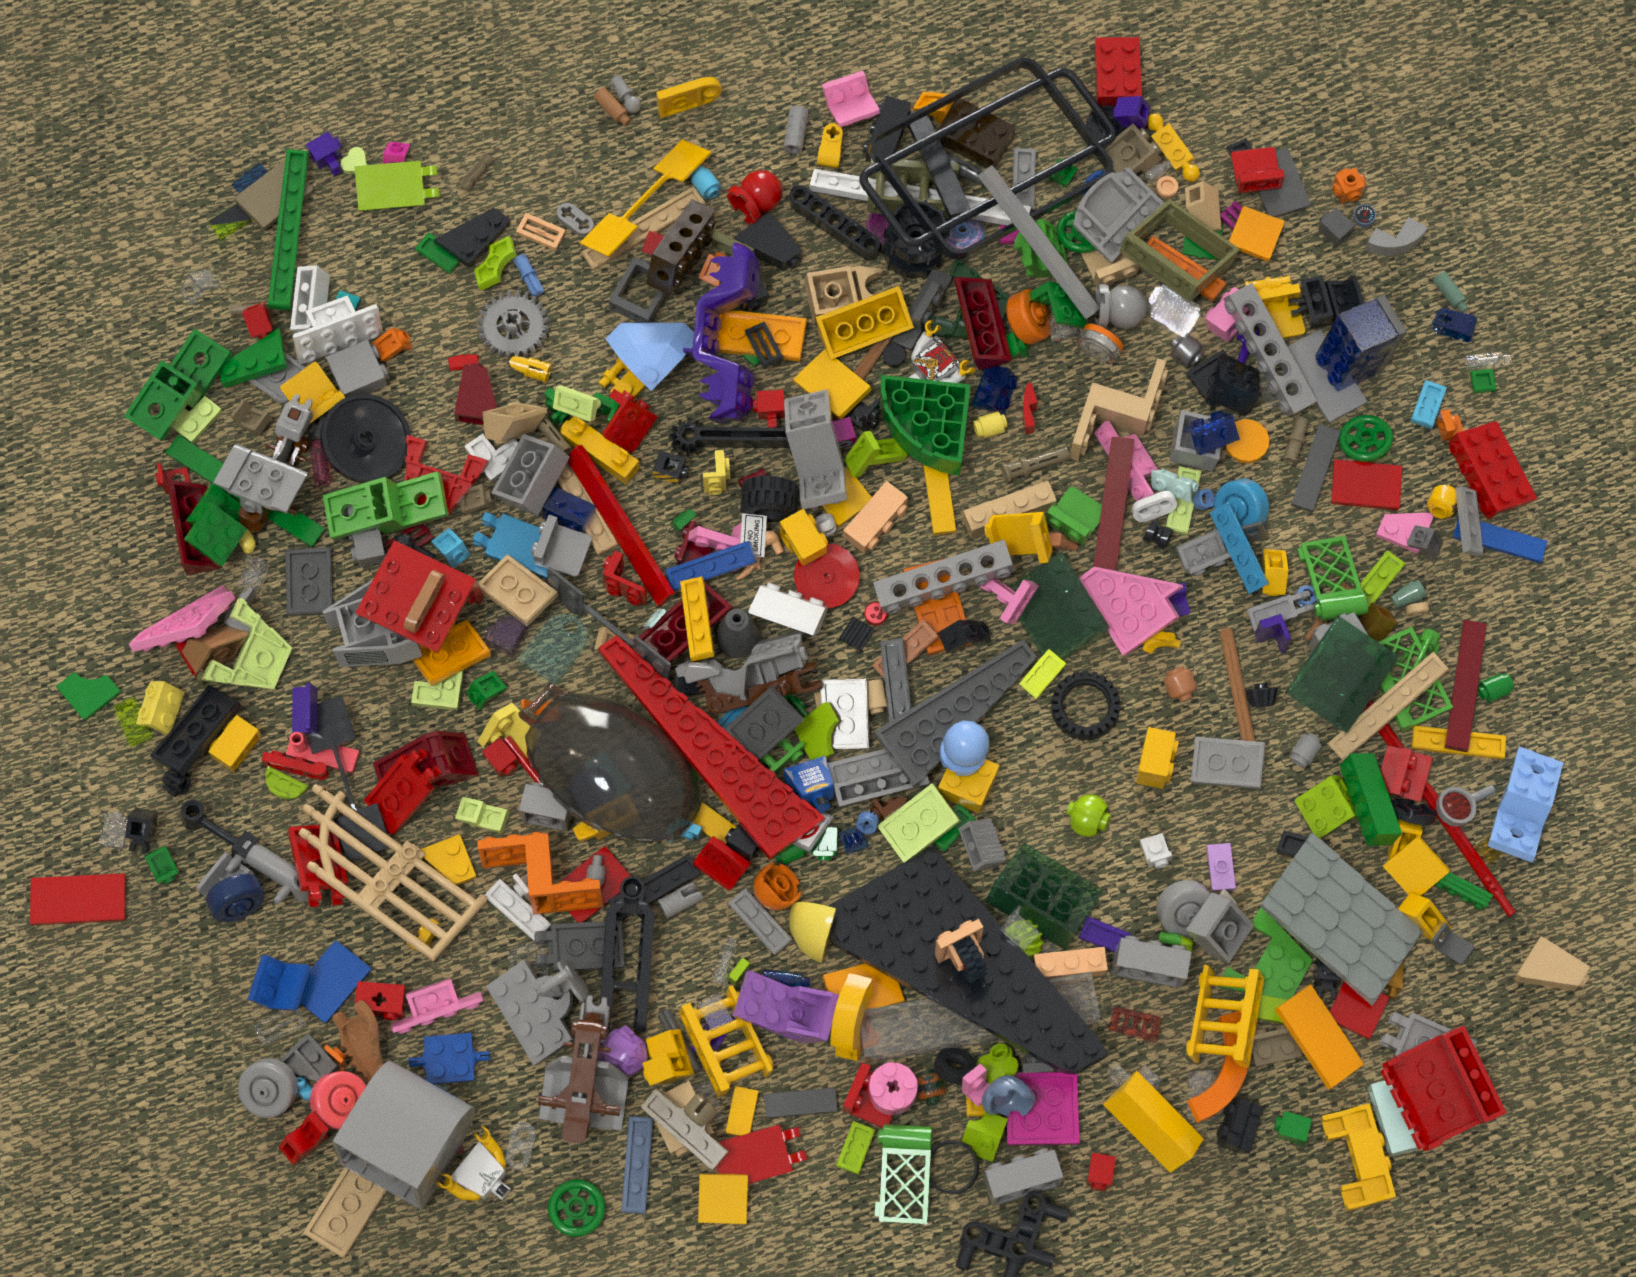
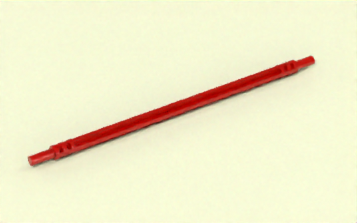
[1330,654,1516,918]

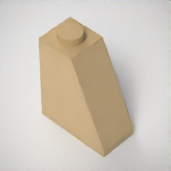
[1514,936,1590,991]

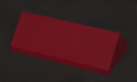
[954,277,1012,371]
[167,480,221,576]
[639,582,733,663]

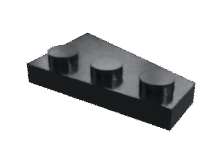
[434,207,511,268]

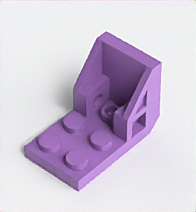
[733,971,839,1044]

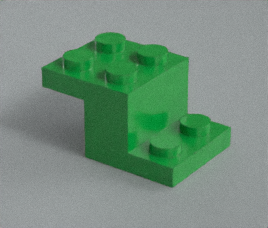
[184,484,247,566]

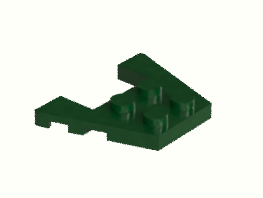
[926,259,1009,338]

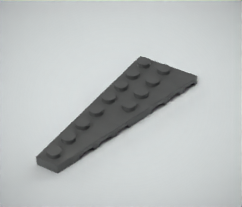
[874,639,1037,788]

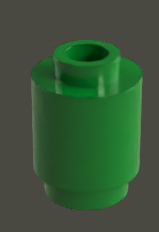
[1478,673,1514,703]
[775,844,809,865]

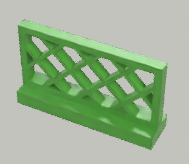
[1361,627,1453,733]

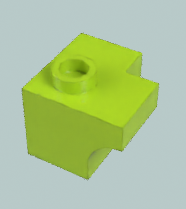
[962,1112,1008,1162]

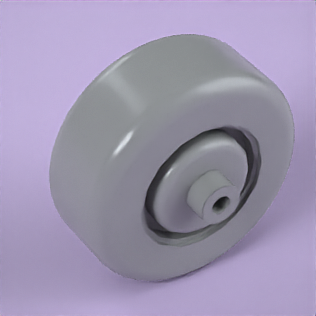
[1156,880,1210,937]
[238,1058,298,1118]

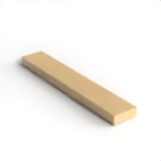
[581,186,706,271]
[541,437,618,556]
[1328,652,1449,761]

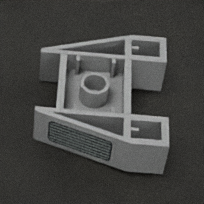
[323,579,422,667]

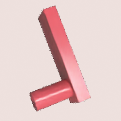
[286,732,360,774]

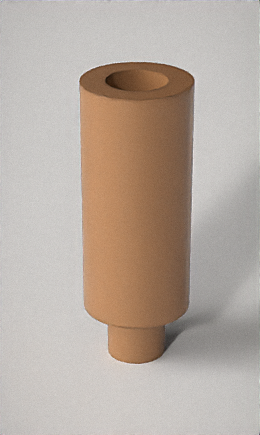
[594,87,631,126]

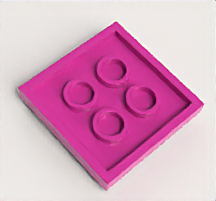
[1006,1072,1079,1146]

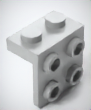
[531,515,592,577]

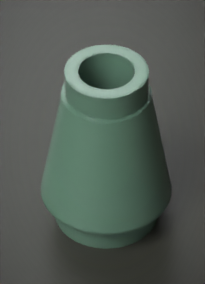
[1390,580,1427,608]

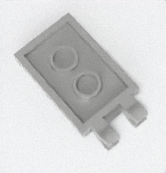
[1379,1012,1477,1057]

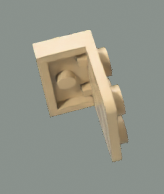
[1081,250,1139,289]

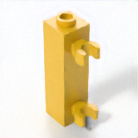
[560,416,640,485]

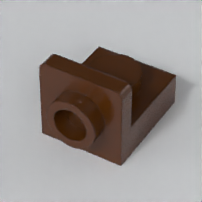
[870,795,907,822]

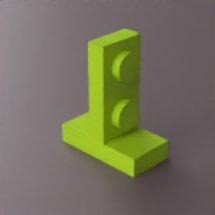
[844,431,908,477]

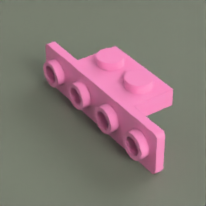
[1095,421,1158,502]
[391,978,483,1034]

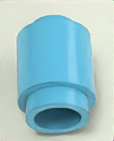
[690,166,721,199]

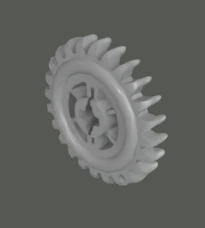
[477,290,550,359]

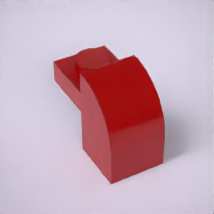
[278,1111,329,1165]

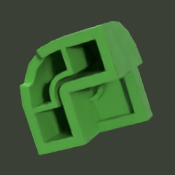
[1014,219,1068,278]

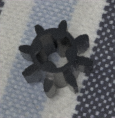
[162,769,191,797]

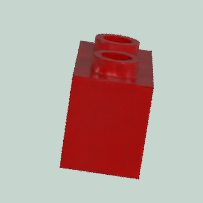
[354,981,407,1021]

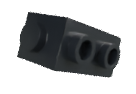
[938,620,992,653]

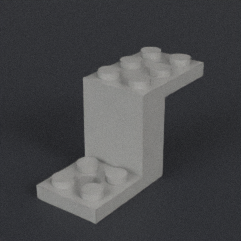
[784,389,847,509]

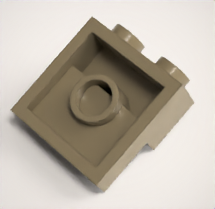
[1104,124,1162,174]

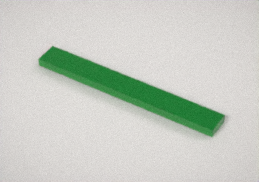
[268,149,309,310]
[165,435,326,548]

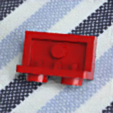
[693,836,751,891]

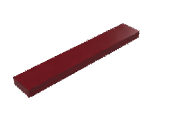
[1093,437,1135,571]
[1444,619,1487,752]

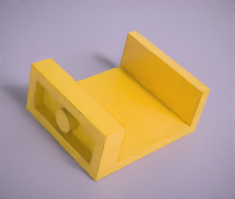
[985,512,1053,563]

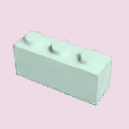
[1368,1081,1417,1157]

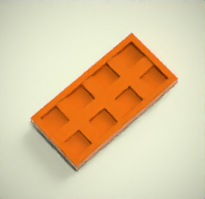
[903,558,972,656]

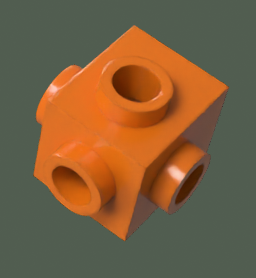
[1332,167,1366,204]

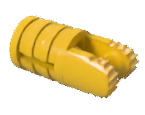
[509,356,552,383]

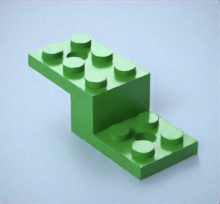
[323,471,449,540]

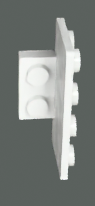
[292,296,383,365]

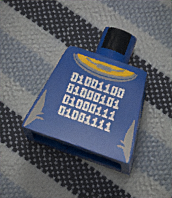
[784,756,834,813]

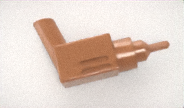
[1049,533,1078,551]

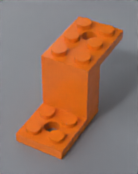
[477,832,603,915]

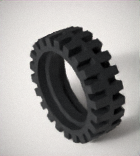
[1051,671,1120,741]

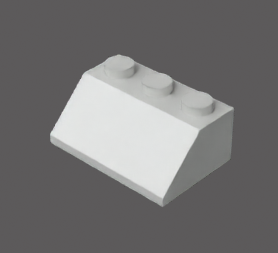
[748,582,828,635]

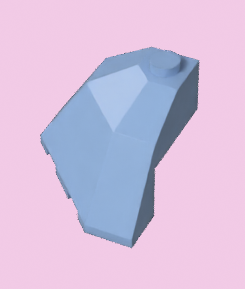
[606,322,694,391]

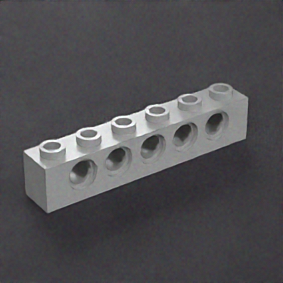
[1224,283,1317,417]
[873,540,1015,614]

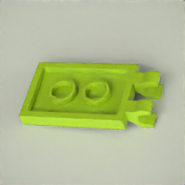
[354,161,440,211]

